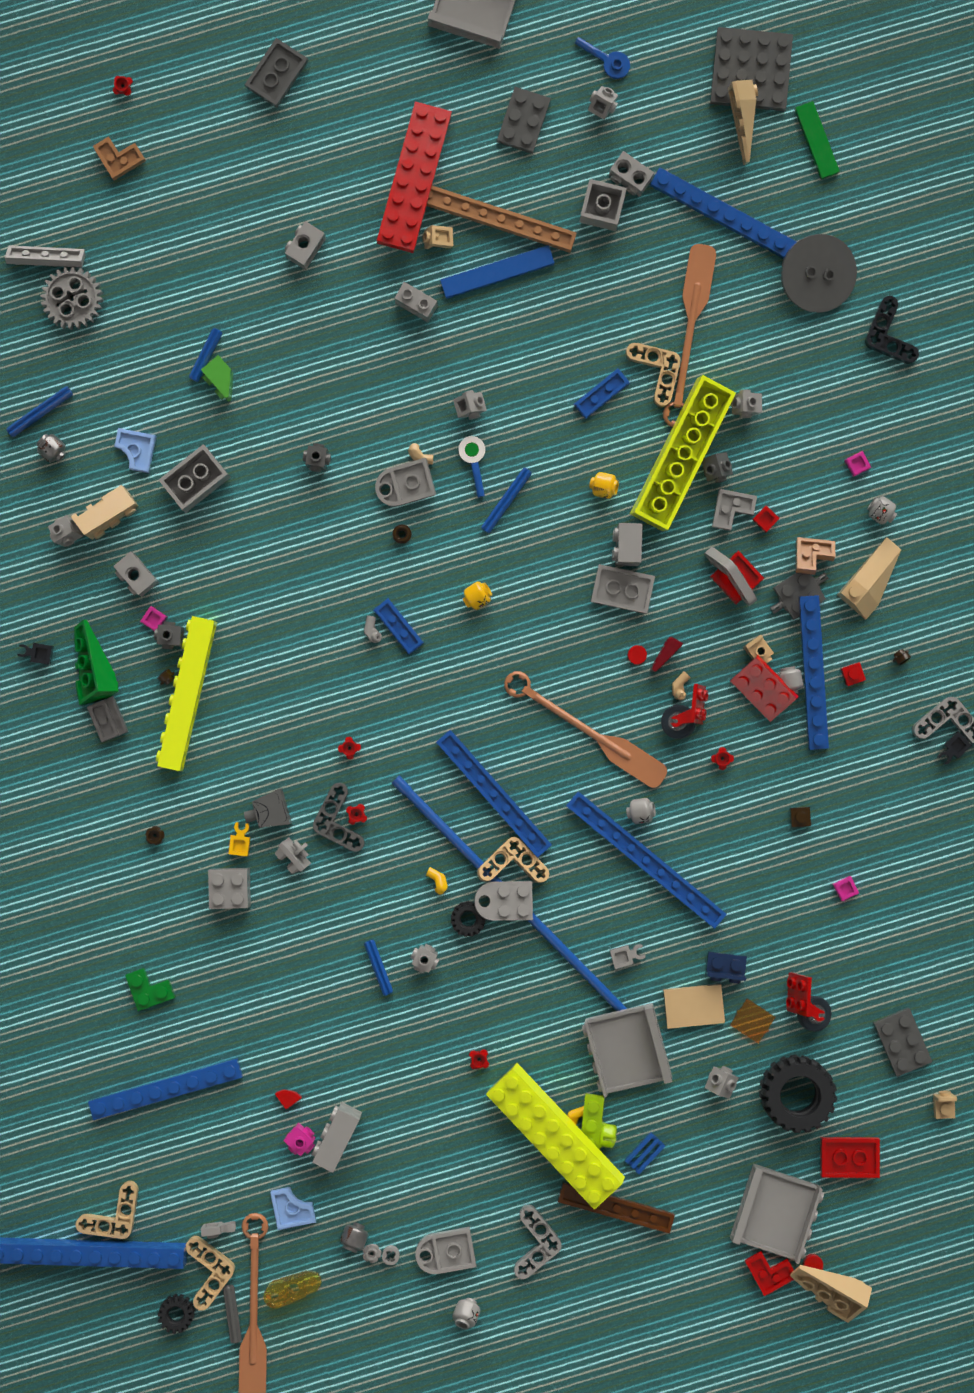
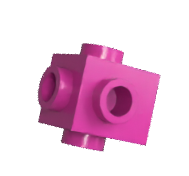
[283,1122,315,1156]

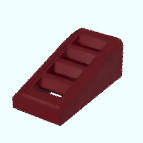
[650,636,683,672]

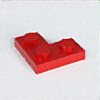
[745,1251,794,1296]

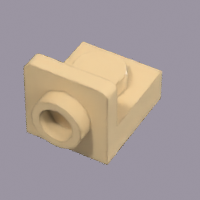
[422,225,453,249]
[933,1091,957,1119]

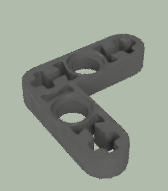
[313,782,365,852]

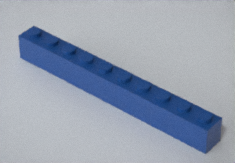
[0,1237,187,1269]

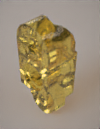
[263,1270,322,1309]

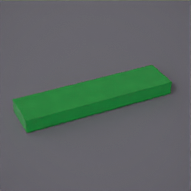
[794,101,840,180]

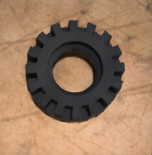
[451,901,486,937]
[158,1294,195,1334]

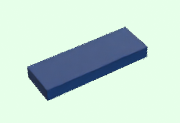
[574,368,630,420]
[373,598,424,655]

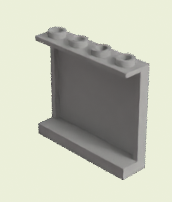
[428,0,516,49]
[582,1003,672,1098]
[730,1163,824,1264]

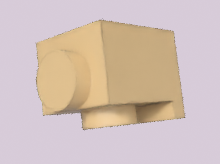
[743,635,774,664]

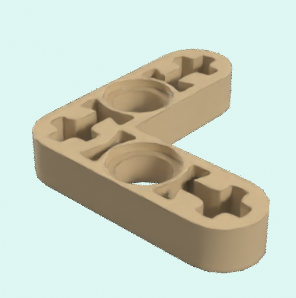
[626,343,680,407]
[477,837,549,883]
[76,1181,139,1239]
[186,1236,235,1311]

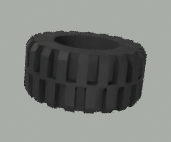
[759,1054,837,1133]

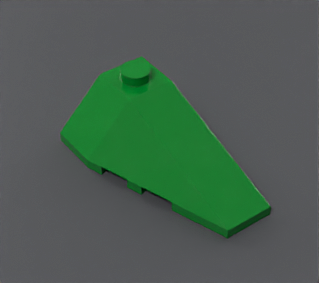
[74,620,118,705]

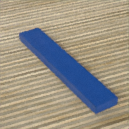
[440,245,555,299]

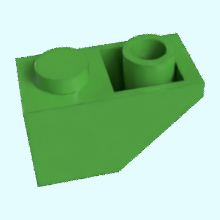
[201,355,233,402]

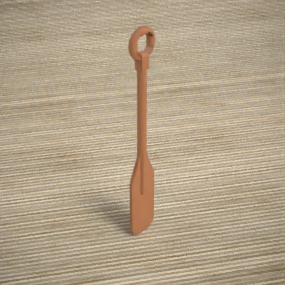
[663,244,716,427]
[504,671,667,788]
[239,1213,269,1393]

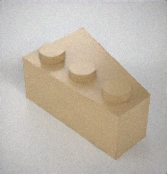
[71,485,138,540]

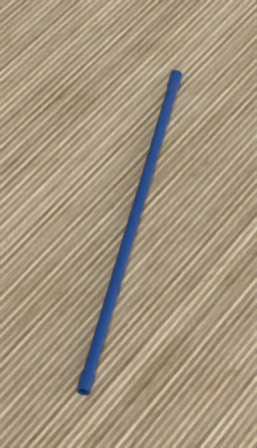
[392,775,627,1011]

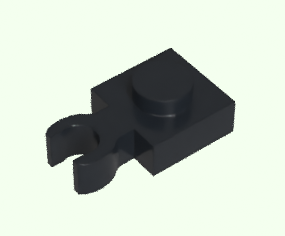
[18,643,54,665]
[937,731,972,765]

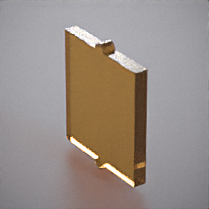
[730,998,775,1044]

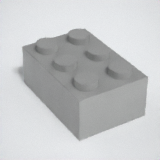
[159,444,231,513]
[311,1102,362,1173]

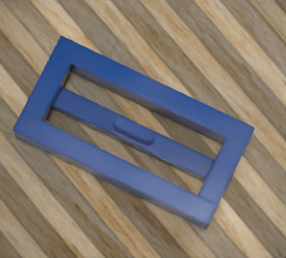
[624,1131,665,1174]

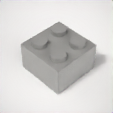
[579,179,627,231]
[612,523,642,566]
[208,868,251,909]

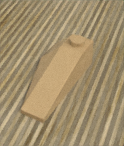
[728,80,758,165]
[837,537,901,620]
[790,1265,872,1323]

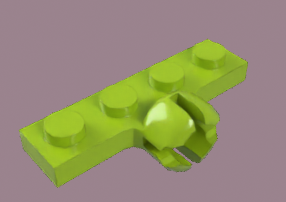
[581,1093,617,1149]

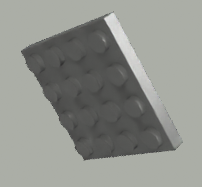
[710,27,793,111]

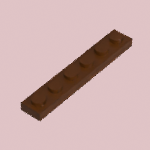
[558,1182,675,1234]

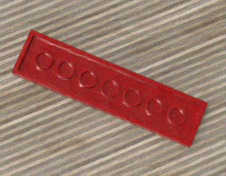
[377,101,452,253]

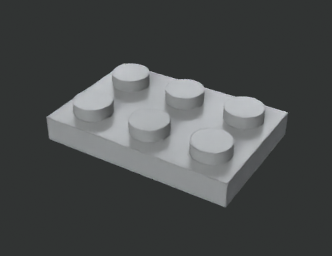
[591,564,655,614]

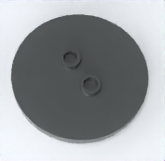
[781,234,857,312]

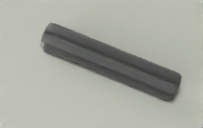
[223,1284,242,1344]

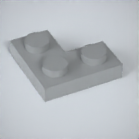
[712,489,757,531]

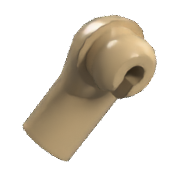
[408,443,434,464]
[672,671,690,700]

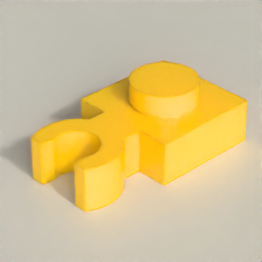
[228,822,251,857]

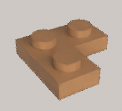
[93,137,146,180]
[796,537,835,575]

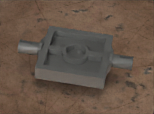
[770,573,829,620]

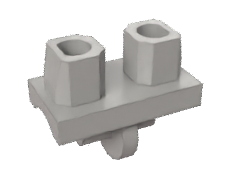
[275,837,311,874]

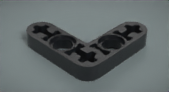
[865,296,919,364]

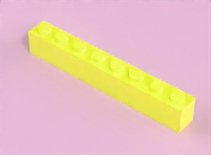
[156,616,217,771]

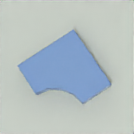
[114,428,157,473]
[270,1187,316,1230]

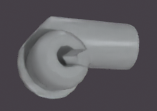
[364,615,382,643]

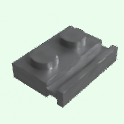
[87,696,129,742]

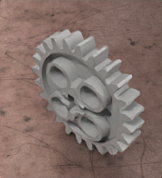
[40,267,104,330]

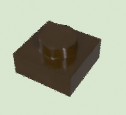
[790,807,811,827]

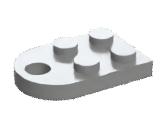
[375,458,436,507]
[474,881,533,921]
[415,1227,476,1274]

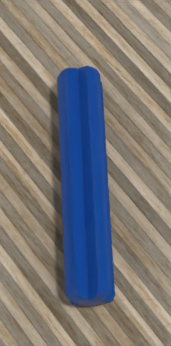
[189,328,222,382]
[364,940,393,995]

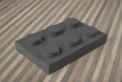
[244,38,308,108]
[497,87,551,154]
[873,1007,932,1077]

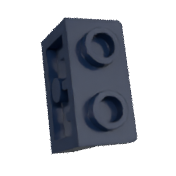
[705,951,747,984]

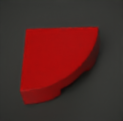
[275,1089,302,1109]

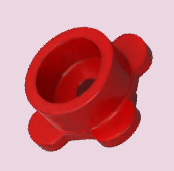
[113,76,133,96]
[338,737,361,760]
[711,747,734,770]
[346,804,367,825]
[469,1049,489,1069]

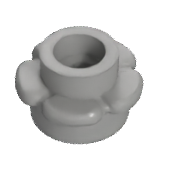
[363,1244,381,1263]

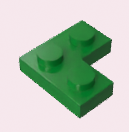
[125,968,175,1011]

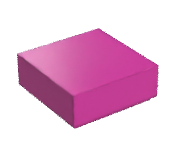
[844,451,871,477]
[140,606,167,631]
[833,876,859,901]

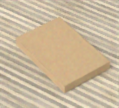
[663,984,725,1029]

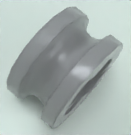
[382,1245,400,1265]

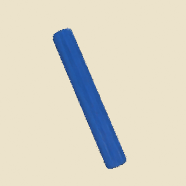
[6,386,73,437]
[481,467,532,533]

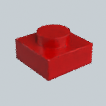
[752,505,780,533]
[840,662,866,686]

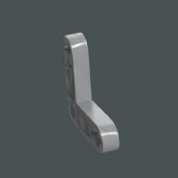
[704,547,757,606]
[912,697,974,744]
[514,1204,562,1279]

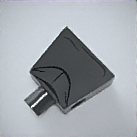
[244,788,292,828]

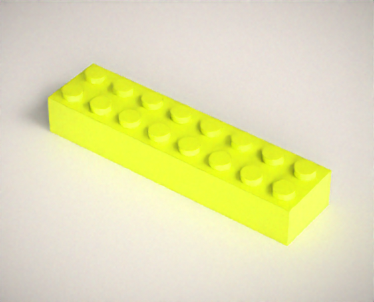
[630,375,736,531]
[486,1063,625,1210]

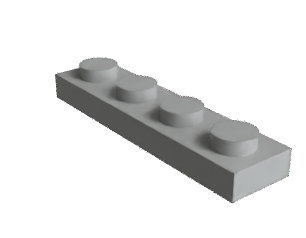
[5,245,86,267]

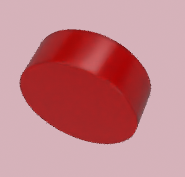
[627,645,647,665]
[803,1254,823,1270]

